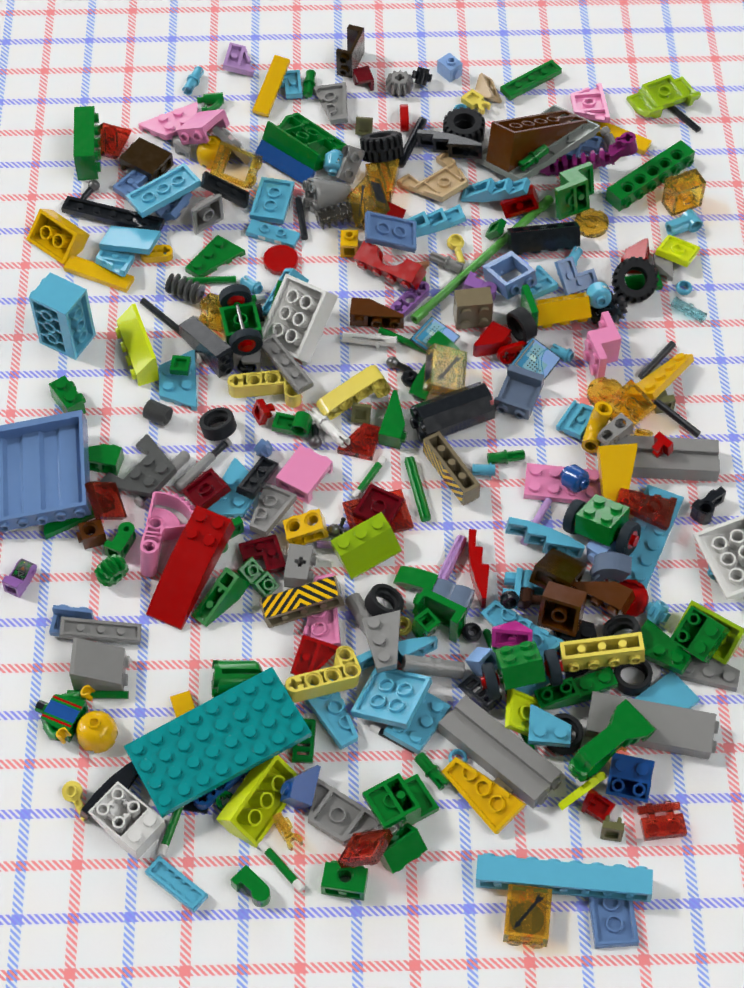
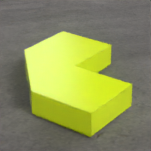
[558,771,607,810]

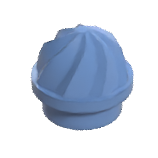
[253,438,273,457]

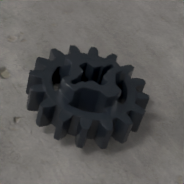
[590,291,628,327]

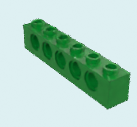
[605,140,695,212]

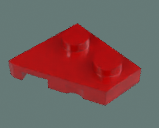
[290,635,339,675]

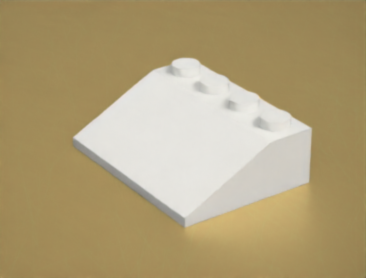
[262,274,338,363]
[693,515,744,600]

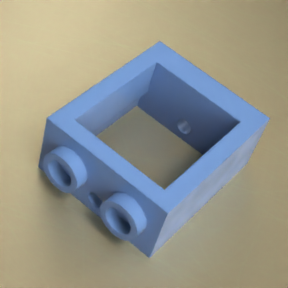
[482,251,537,300]

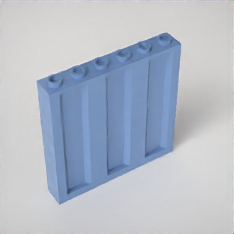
[0,410,92,532]

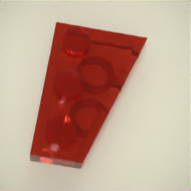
[615,488,677,531]

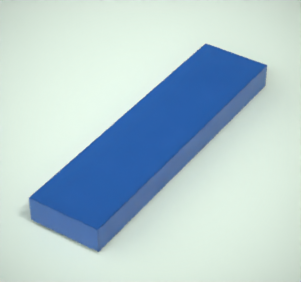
[254,140,316,184]

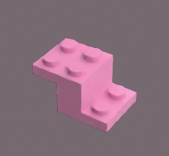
[583,311,622,382]

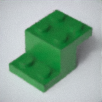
[554,162,594,220]
[362,773,439,830]

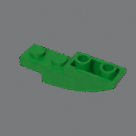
[534,666,618,710]

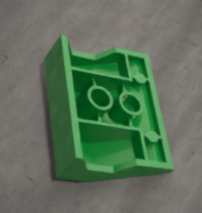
[262,112,347,171]

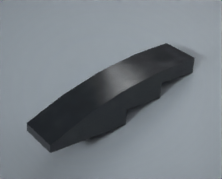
[417,129,483,159]
[80,761,139,821]

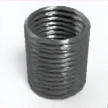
[142,399,173,426]

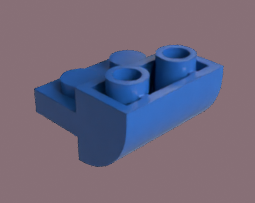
[605,753,655,803]

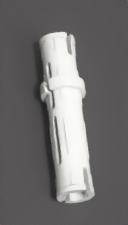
[342,331,397,348]
[308,408,351,448]

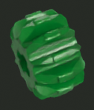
[94,554,129,587]

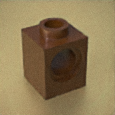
[76,518,107,550]

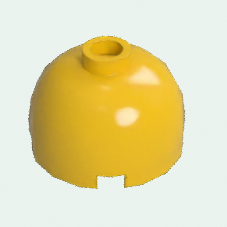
[196,135,230,169]
[76,711,118,753]

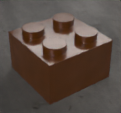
[537,581,588,637]

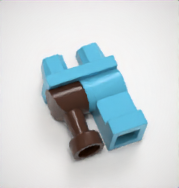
[502,568,545,609]

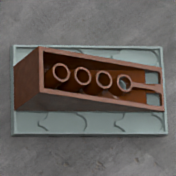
[474,104,600,181]

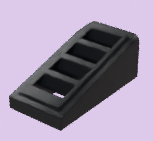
[458,673,502,713]

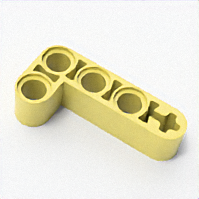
[316,365,391,420]
[227,370,302,408]
[284,646,361,703]

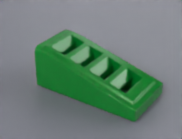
[292,718,316,764]

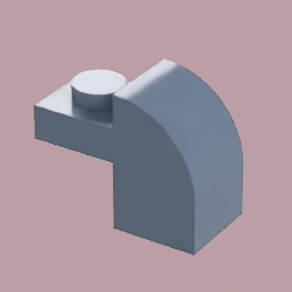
[590,552,632,582]

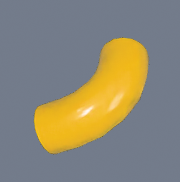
[581,401,613,453]

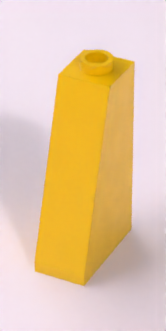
[597,443,638,506]

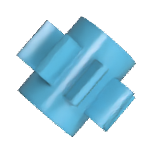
[645,600,671,625]

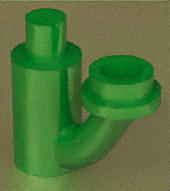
[197,92,224,111]

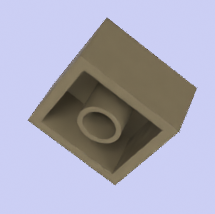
[453,287,493,329]

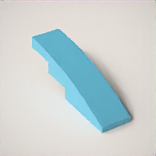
[460,177,531,202]
[407,204,467,237]
[505,517,585,558]
[356,636,438,672]

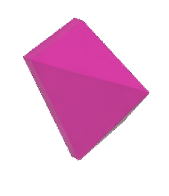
[492,620,533,648]

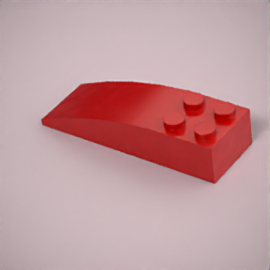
[146,505,235,630]

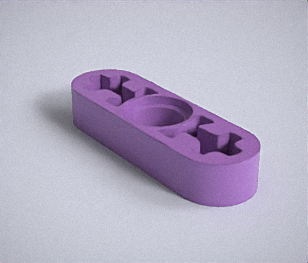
[390,281,430,318]

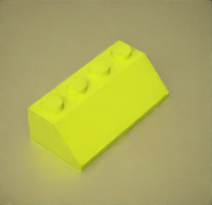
[115,304,159,386]
[216,755,297,848]

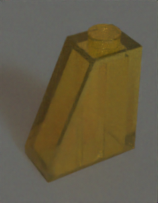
[365,159,399,202]

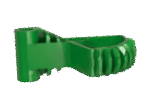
[568,699,656,782]

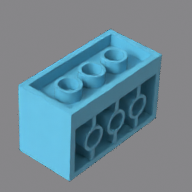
[29,272,96,360]

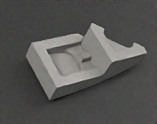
[173,135,191,158]
[653,253,673,281]

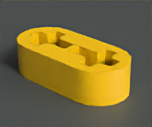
[140,244,173,263]

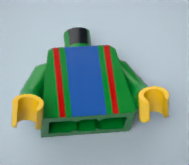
[35,685,95,744]

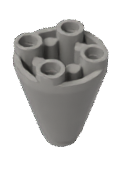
[302,177,352,212]

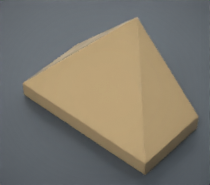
[475,73,502,103]

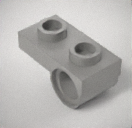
[336,145,365,184]

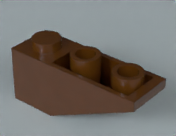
[350,297,404,329]
[571,581,636,616]

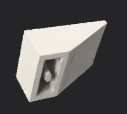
[88,781,166,860]

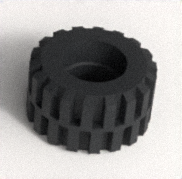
[443,107,485,143]
[360,131,404,163]
[611,256,659,304]

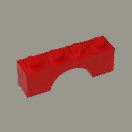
[354,241,427,290]

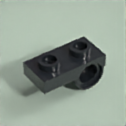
[690,486,726,525]

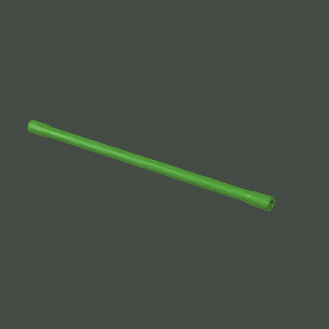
[410,195,554,324]

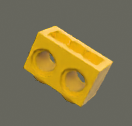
[283,509,329,545]

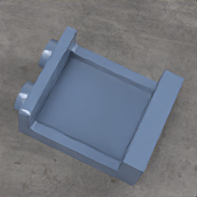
[494,364,544,420]

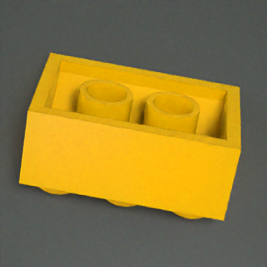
[26,208,90,265]
[535,292,592,328]

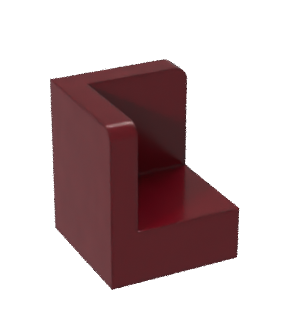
[353,66,374,91]

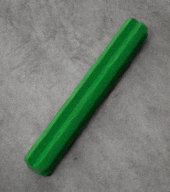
[404,456,431,522]

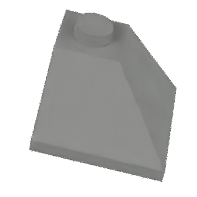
[191,193,224,235]

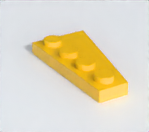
[624,353,695,400]
[441,757,527,834]

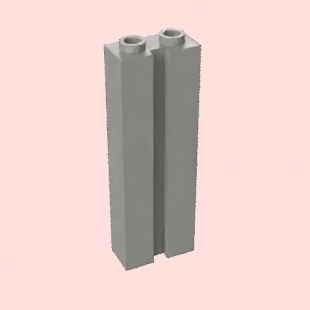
[600,435,720,482]
[585,691,719,760]
[438,695,562,809]

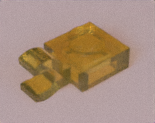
[273,812,303,851]

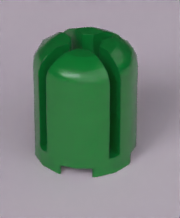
[211,660,263,698]

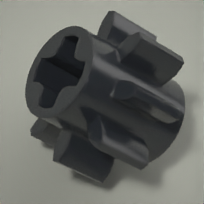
[412,67,432,86]

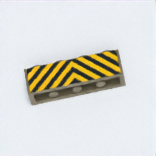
[423,431,481,506]
[259,576,345,628]

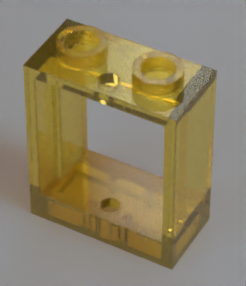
[210,141,263,189]

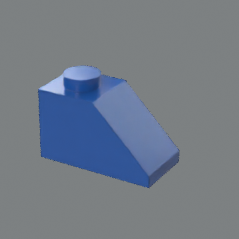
[280,765,321,810]

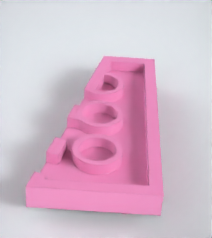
[303,573,341,647]

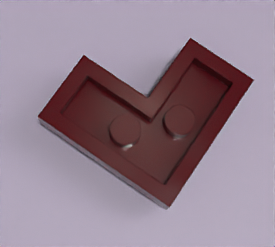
[238,534,286,574]

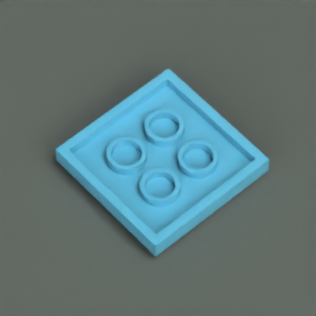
[351,668,432,729]

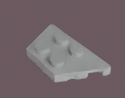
[308,778,380,845]

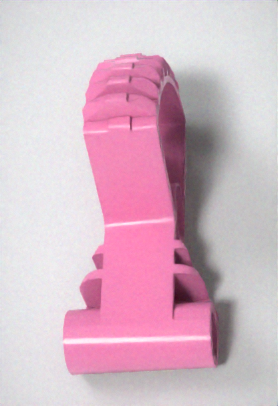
[140,491,195,577]

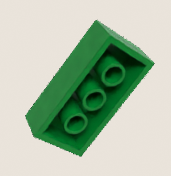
[73,106,101,180]

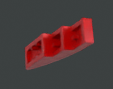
[468,529,489,608]

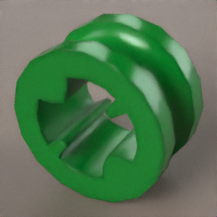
[216,791,233,811]

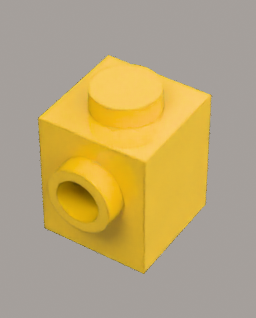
[340,230,358,258]

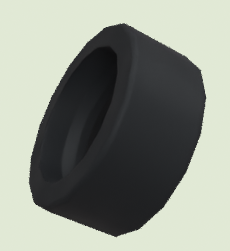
[506,307,538,342]
[199,407,237,441]
[364,584,404,616]
[602,615,643,637]
[614,660,653,696]
[547,713,584,755]

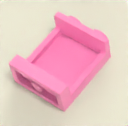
[176,109,230,145]
[276,445,333,504]

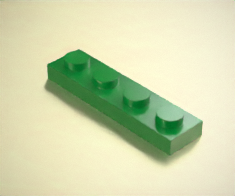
[500,60,562,101]

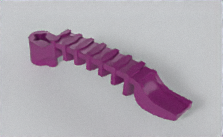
[539,132,638,176]

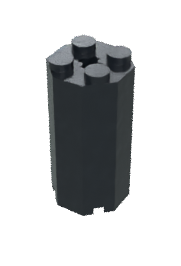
[410,382,496,443]

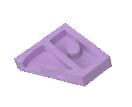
[222,42,254,77]

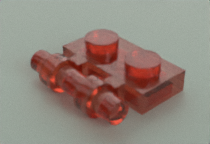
[637,800,687,841]

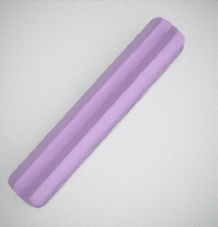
[438,535,467,580]

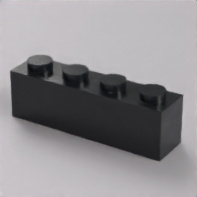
[507,221,580,255]

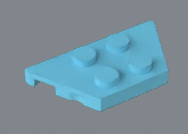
[159,350,197,411]
[208,458,257,518]

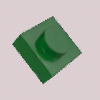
[485,218,507,240]
[169,355,191,376]

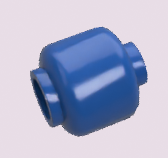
[560,464,589,493]

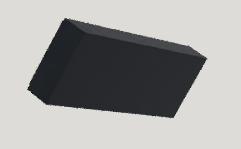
[201,171,250,208]
[236,456,279,500]

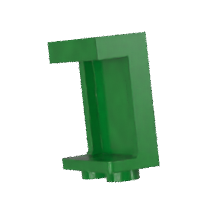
[412,587,467,643]

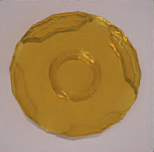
[575,208,609,238]
[587,377,624,409]

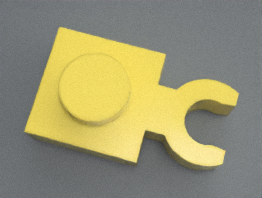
[461,89,491,115]

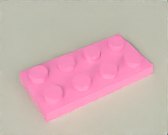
[523,463,601,504]

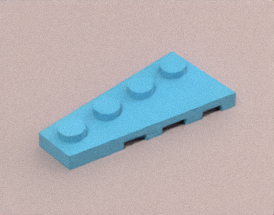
[481,600,564,659]

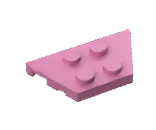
[570,83,610,123]
[138,102,199,141]

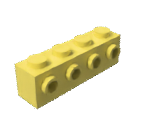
[560,632,645,672]

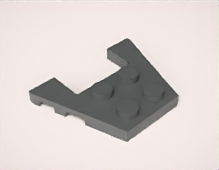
[98,434,177,498]

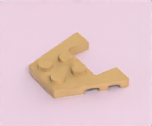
[397,153,468,202]

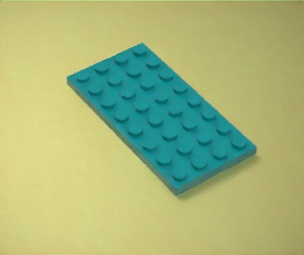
[124,667,312,818]

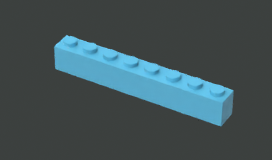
[476,853,653,902]

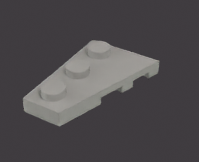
[313,82,348,125]
[212,126,256,167]
[249,483,297,537]
[361,610,401,673]
[676,649,740,692]

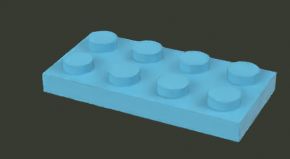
[125,163,201,218]

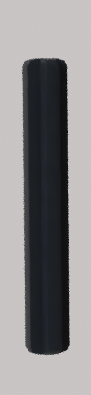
[396,117,427,168]

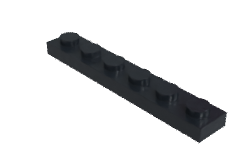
[61,196,165,232]

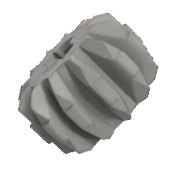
[386,70,414,97]

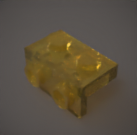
[198,293,223,333]

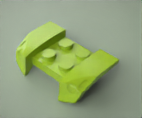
[626,74,701,118]

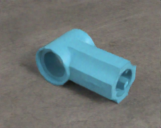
[665,209,703,236]

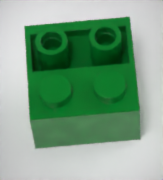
[669,605,730,663]

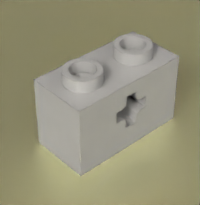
[284,543,317,588]

